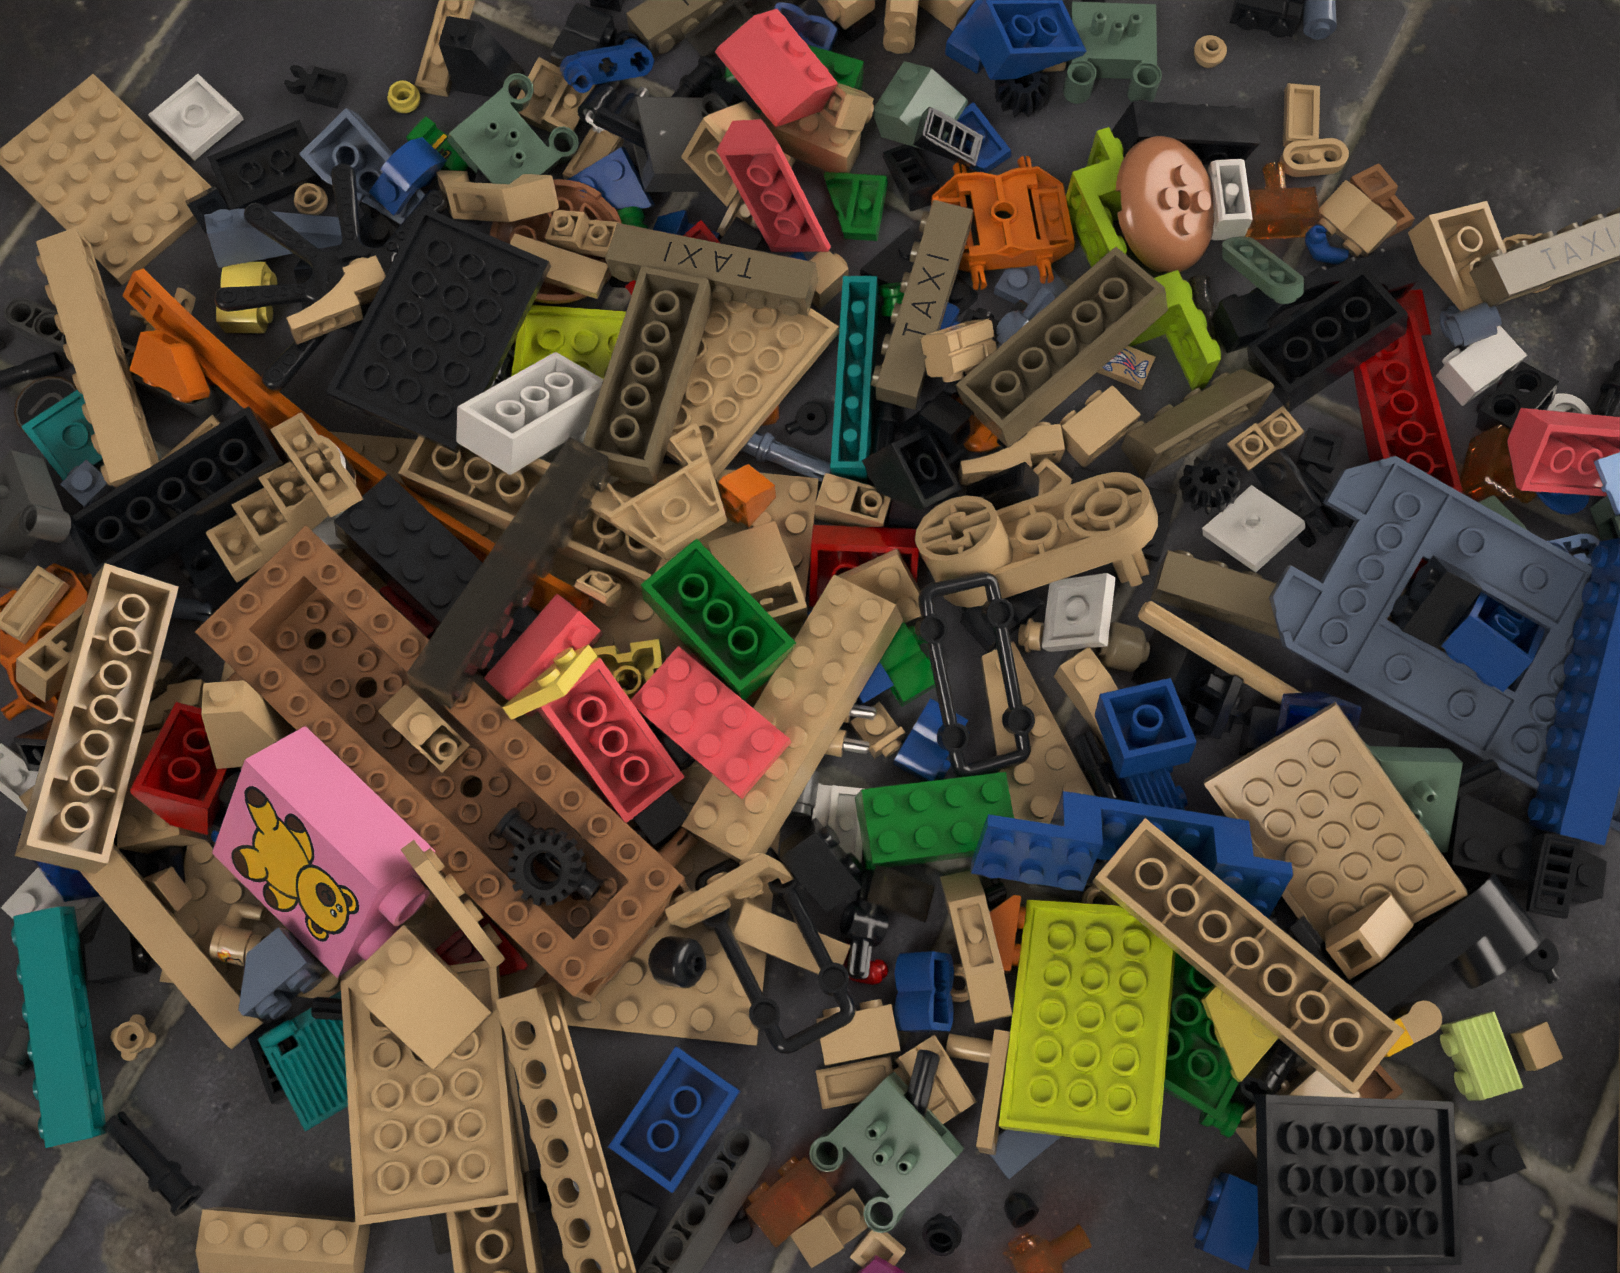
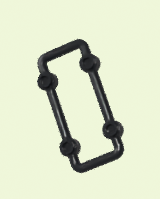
[915,572,1035,777]
[694,847,856,1054]

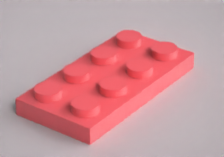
[631,646,791,799]

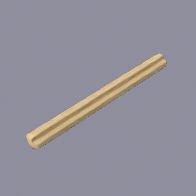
[1138,601,1324,717]

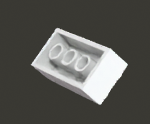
[456,352,604,475]

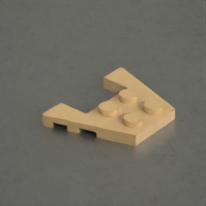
[577,423,727,560]

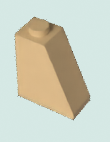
[681,101,767,207]
[201,680,296,769]

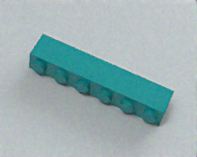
[830,276,880,484]
[11,906,106,1148]

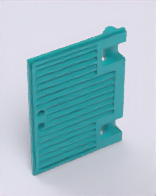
[258,991,348,1132]

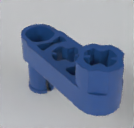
[560,38,654,93]

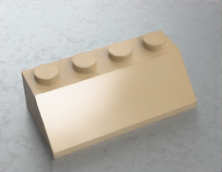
[195,1207,371,1273]

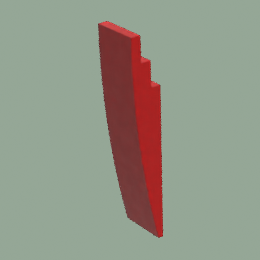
[1353,309,1463,579]

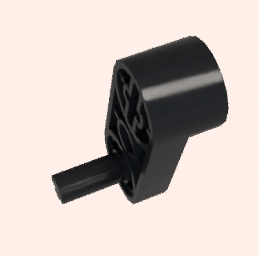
[1283,873,1545,1014]

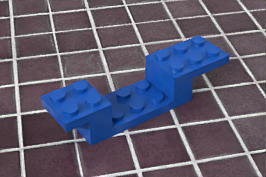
[971,791,1293,918]

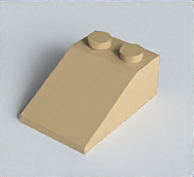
[1408,201,1507,311]
[344,925,493,1070]

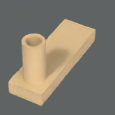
[946,1029,1010,1155]

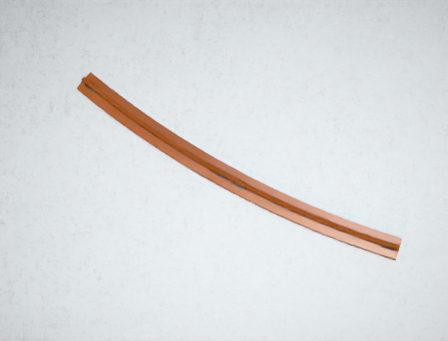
[122,268,594,615]

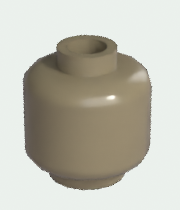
[1093,622,1150,672]

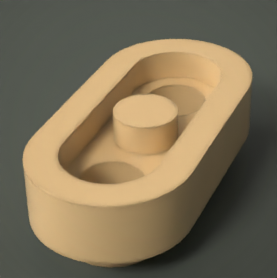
[1280,138,1349,177]

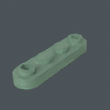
[1222,236,1304,304]

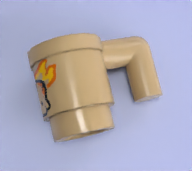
[209,901,266,967]

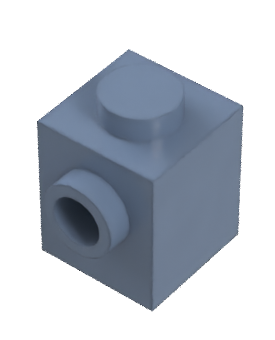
[60,460,116,507]

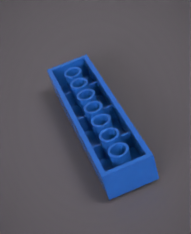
[1528,538,1620,846]

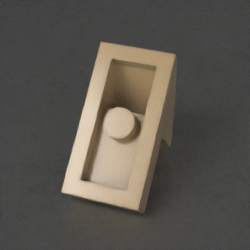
[790,1188,868,1268]

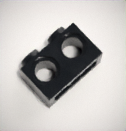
[1476,361,1559,446]

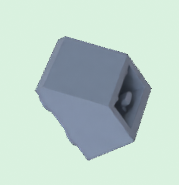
[238,927,328,1020]

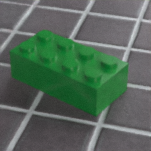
[855,772,1014,870]

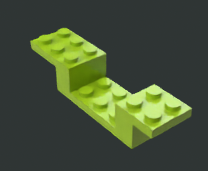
[1066,127,1221,391]

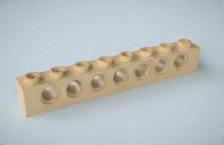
[496,982,636,1273]

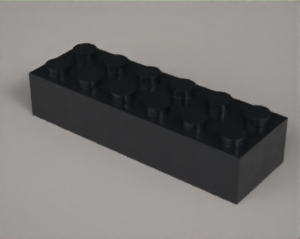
[69,406,288,578]
[334,474,538,677]

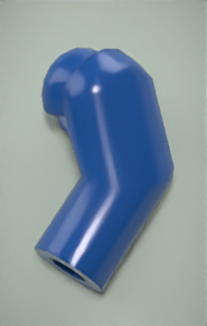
[1305,225,1349,265]

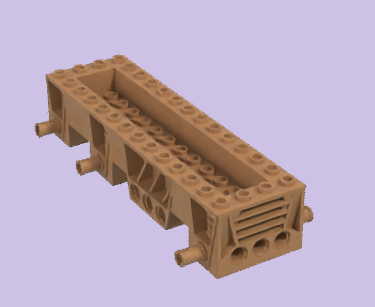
[195,526,698,1002]

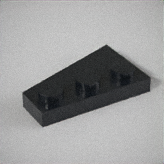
[860,228,978,317]

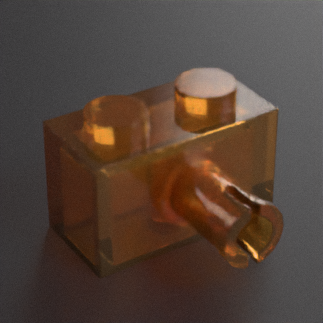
[1245,162,1320,240]
[1460,424,1537,504]
[746,1155,836,1248]
[1003,1224,1092,1273]

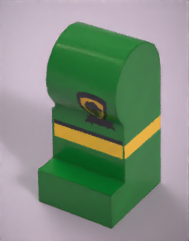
[406,116,469,171]

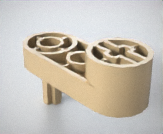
[915,472,1158,608]

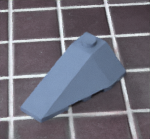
[299,108,426,224]
[204,208,342,268]

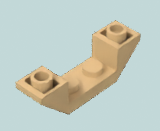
[436,170,559,222]
[940,870,1012,1024]

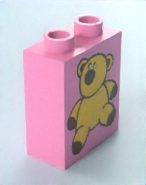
[212,726,435,978]

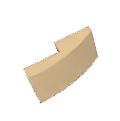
[545,210,620,258]
[1227,406,1305,472]
[574,570,633,607]

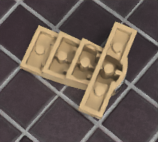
[205,412,363,582]

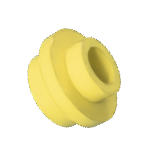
[387,80,421,114]

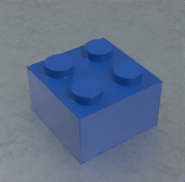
[1095,678,1197,779]

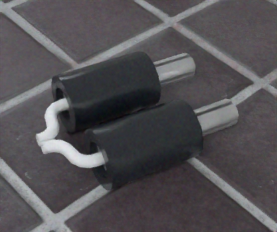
[577,81,649,133]

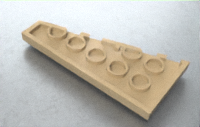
[981,641,1095,882]

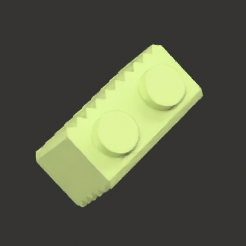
[1440,1011,1523,1101]

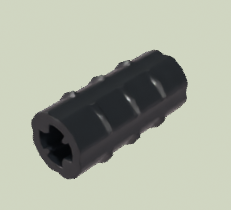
[1240,1038,1298,1102]

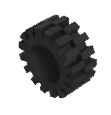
[508,829,586,906]

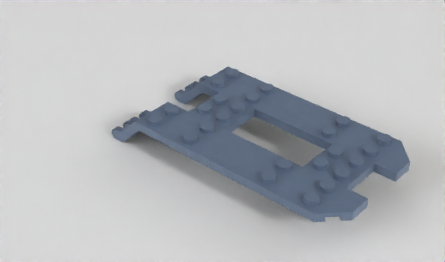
[1269,456,1620,833]

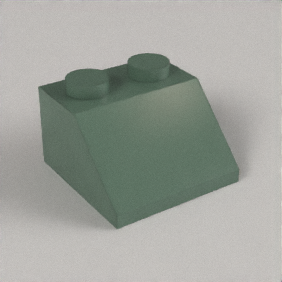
[873,61,968,150]

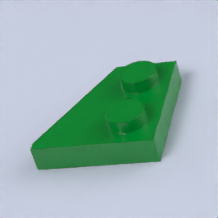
[824,172,888,241]

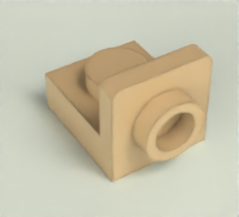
[850,701,906,759]

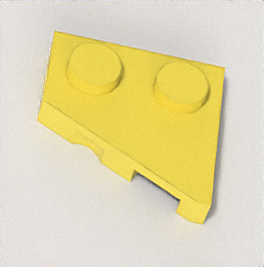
[503,644,597,720]
[1201,984,1278,1082]

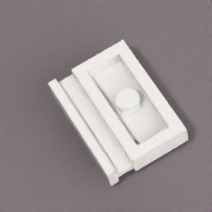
[811,783,863,863]

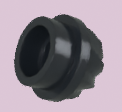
[922,1213,962,1256]

